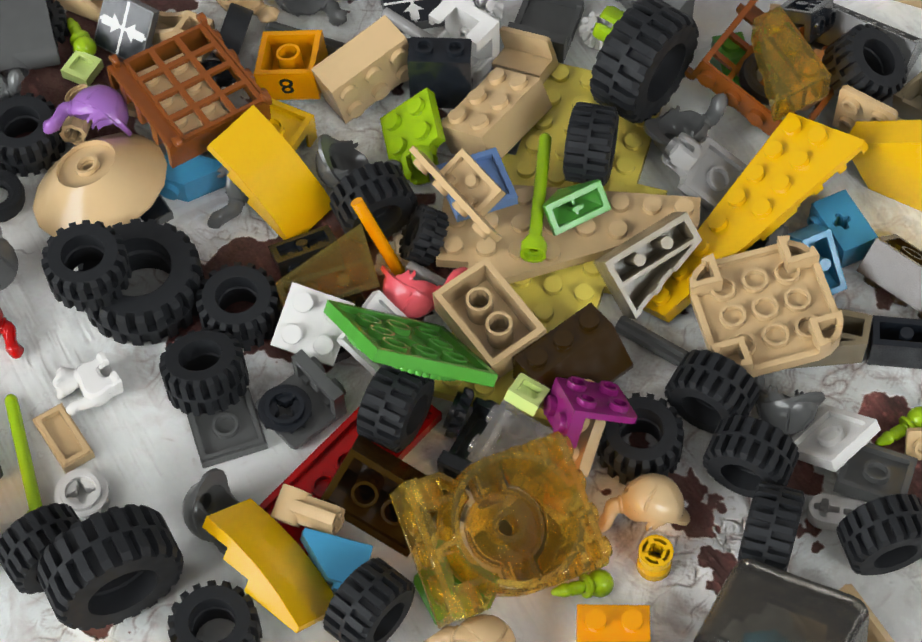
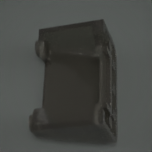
[694,558,869,642]

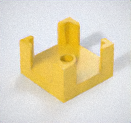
[268,98,317,151]

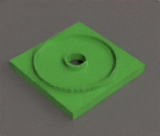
[324,300,498,387]

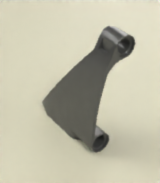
[0,0,61,80]

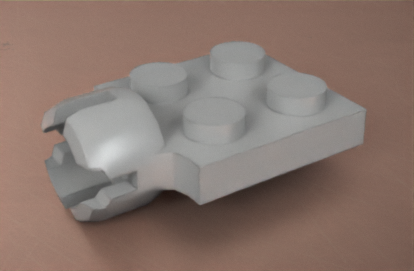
[661,132,747,212]

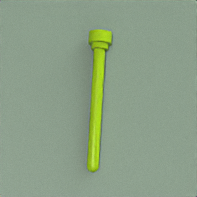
[520,133,552,263]
[4,394,43,513]

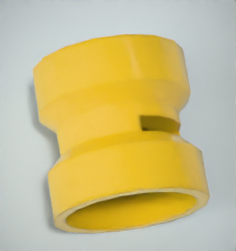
[636,535,674,582]

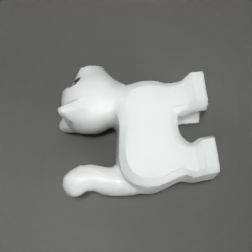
[53,351,124,415]

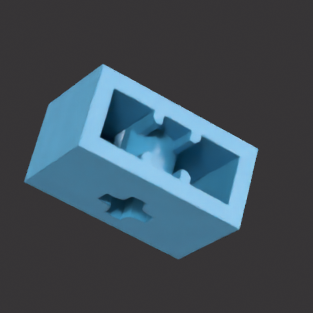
[807,190,878,268]

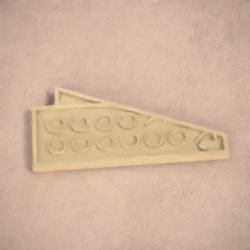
[436,185,701,284]

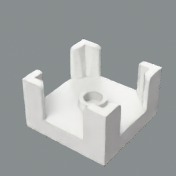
[429,0,500,83]

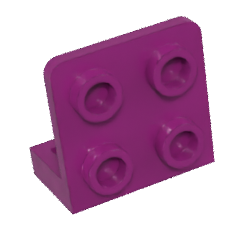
[543,376,637,449]

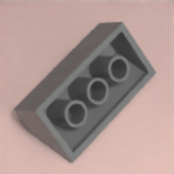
[790,3,922,76]

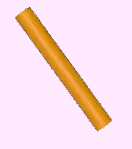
[351,197,405,276]

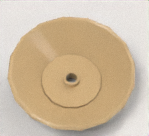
[33,132,168,237]

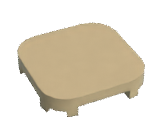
[689,235,844,378]

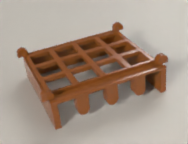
[685,0,834,136]
[107,12,272,168]

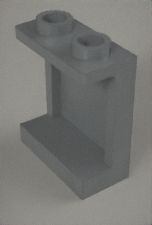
[508,0,584,63]

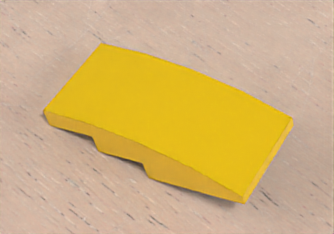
[207,104,331,240]
[202,498,334,633]

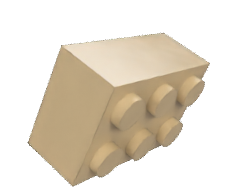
[311,15,409,124]
[137,53,228,149]
[441,67,552,159]
[432,257,547,381]

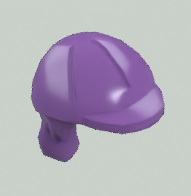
[43,84,133,137]

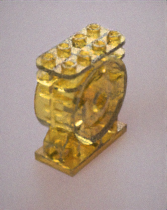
[390,431,613,629]

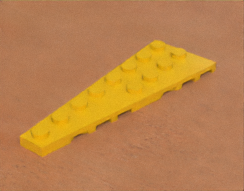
[643,112,868,323]

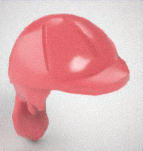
[380,265,468,319]

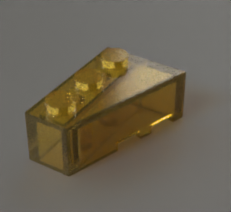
[751,6,831,122]
[275,222,380,307]

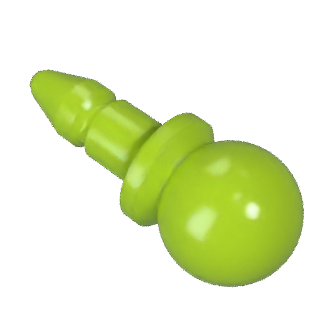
[67,18,97,56]
[875,406,922,446]
[551,569,614,599]

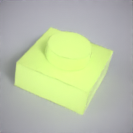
[60,50,104,87]
[503,373,550,416]

